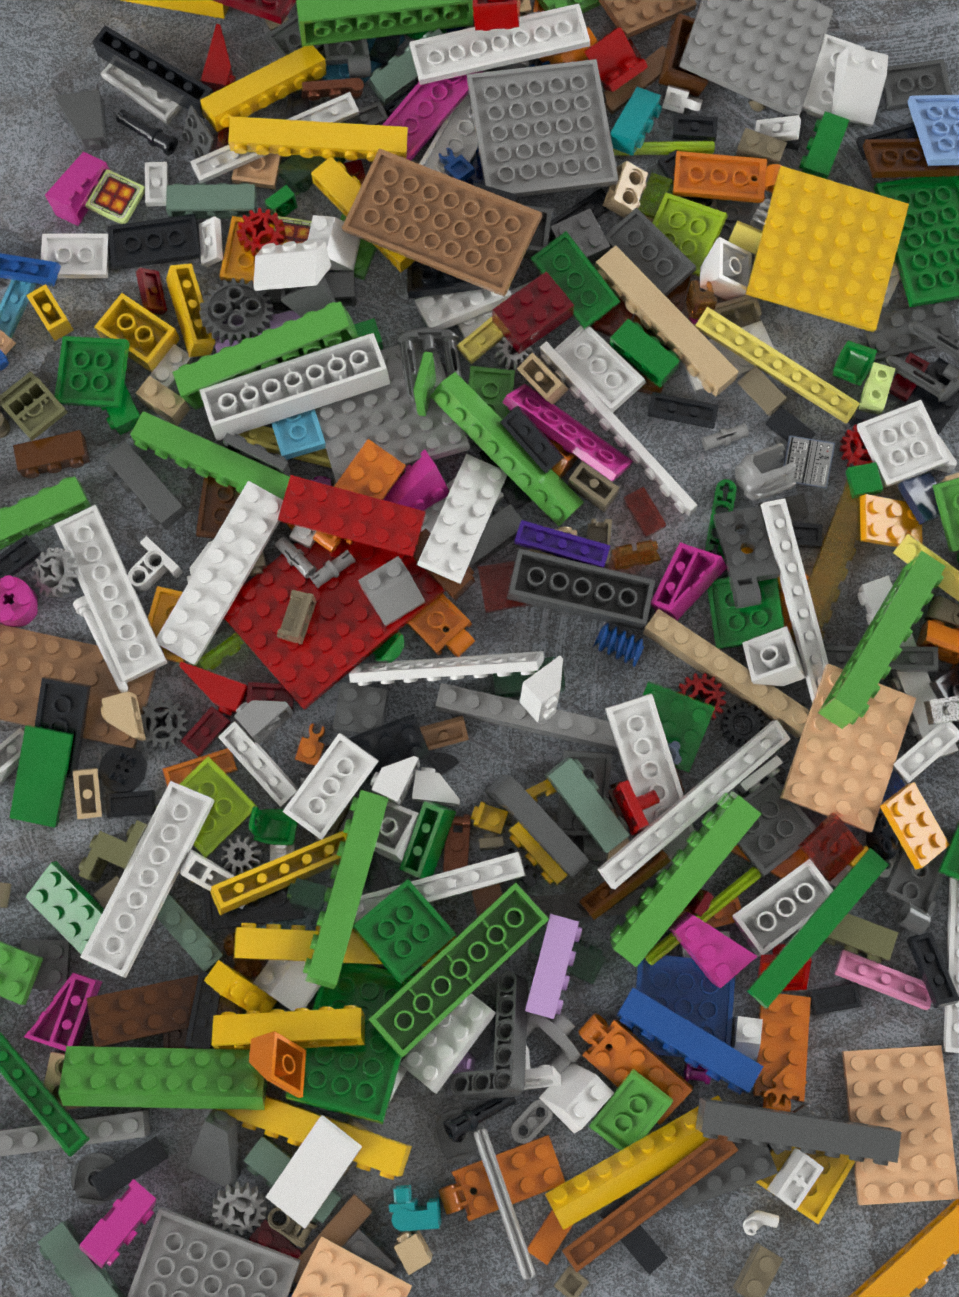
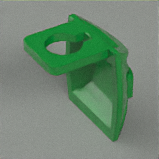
[832,340,877,386]
[373,632,404,663]
[249,806,298,846]

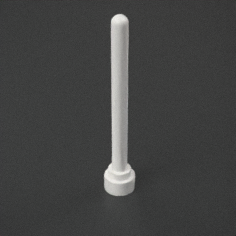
[73,596,128,693]

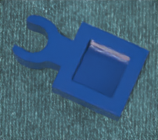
[439,147,475,182]

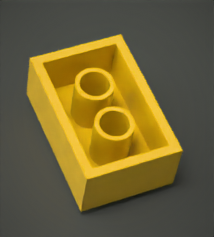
[94,293,180,373]

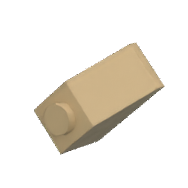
[101,691,146,741]

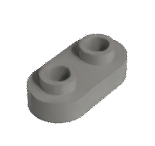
[511,1099,553,1144]

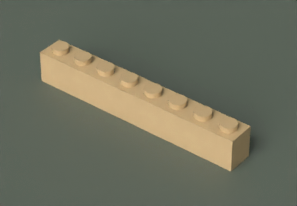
[595,246,739,397]
[643,609,810,738]

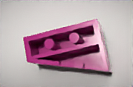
[45,152,109,226]
[383,449,450,511]
[651,542,727,621]
[668,912,757,988]
[24,973,102,1051]
[79,1179,156,1269]

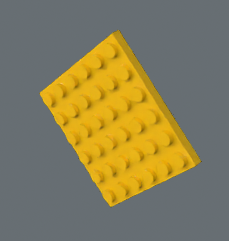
[745,166,909,332]

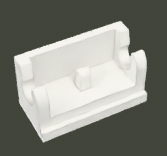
[767,1148,824,1210]

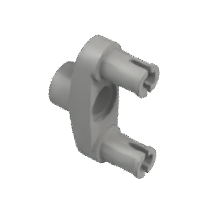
[527,1012,581,1074]

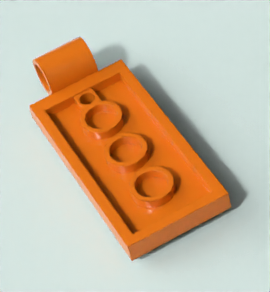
[673,151,782,203]
[313,439,406,553]
[407,594,475,657]
[753,994,811,1112]
[578,1013,693,1125]
[438,1135,565,1221]

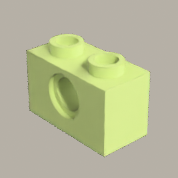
[857,362,896,415]

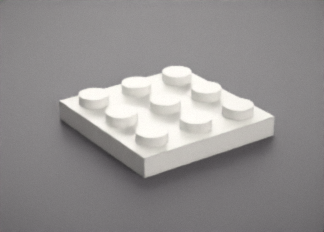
[856,400,950,488]

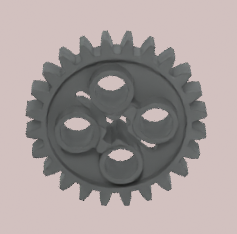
[199,278,274,345]

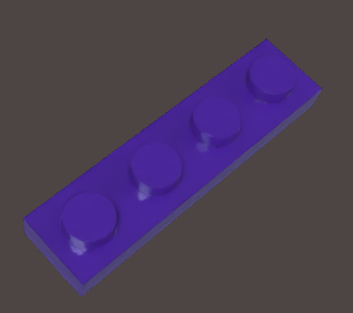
[514,520,610,568]

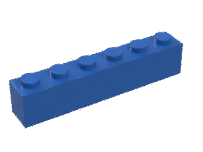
[617,988,764,1095]

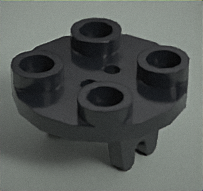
[99,746,147,793]
[864,813,901,861]

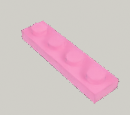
[834,950,932,1010]

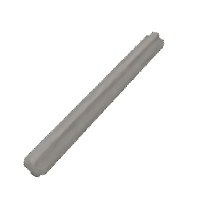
[473,1128,536,1280]

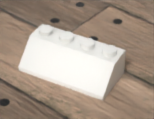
[732,859,833,957]

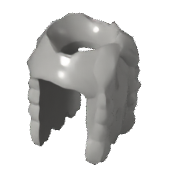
[735,443,796,501]

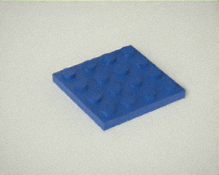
[632,955,735,1058]

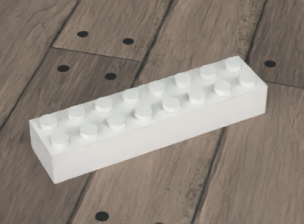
[199,333,390,441]

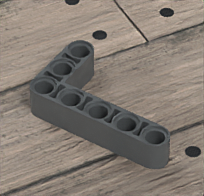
[485,774,590,879]
[450,971,528,1100]

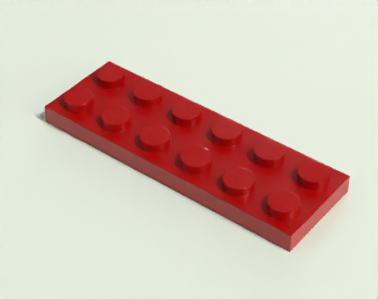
[278,475,426,558]

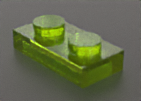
[637,172,672,219]
[199,633,243,670]

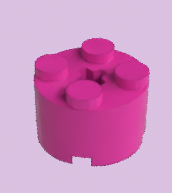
[0,575,38,627]

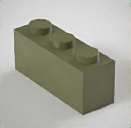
[823,914,899,964]

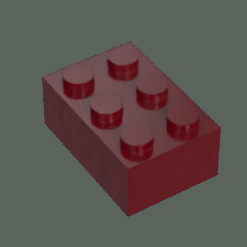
[492,271,574,354]

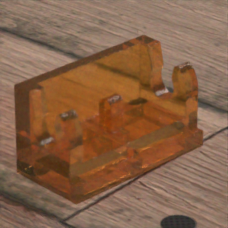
[686,280,717,319]

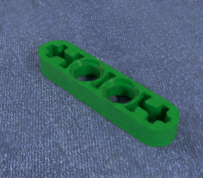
[704,479,737,560]

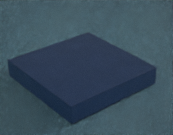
[897,472,940,525]

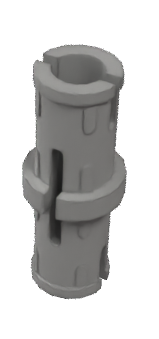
[701,423,749,451]
[275,536,316,578]
[309,550,356,588]

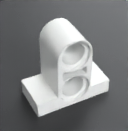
[128,536,183,592]

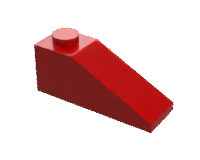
[200,24,236,93]
[179,661,247,716]

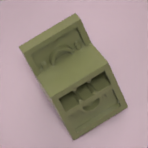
[0,371,68,441]
[78,820,148,883]

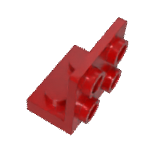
[584,27,648,92]

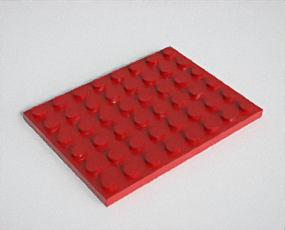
[224,538,445,710]

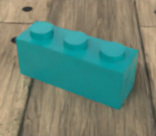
[610,87,662,156]

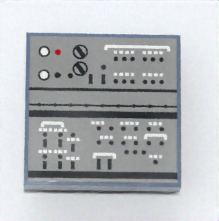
[783,436,835,488]

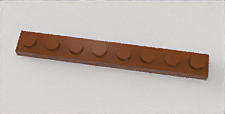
[562,1135,738,1273]

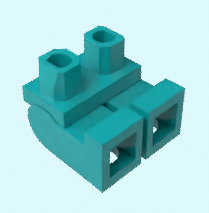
[389,1185,442,1231]

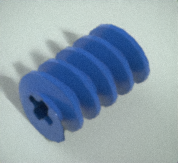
[593,622,645,667]

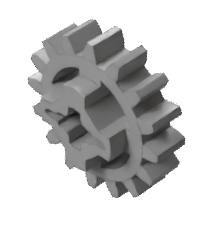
[32,547,78,598]
[212,1182,267,1235]

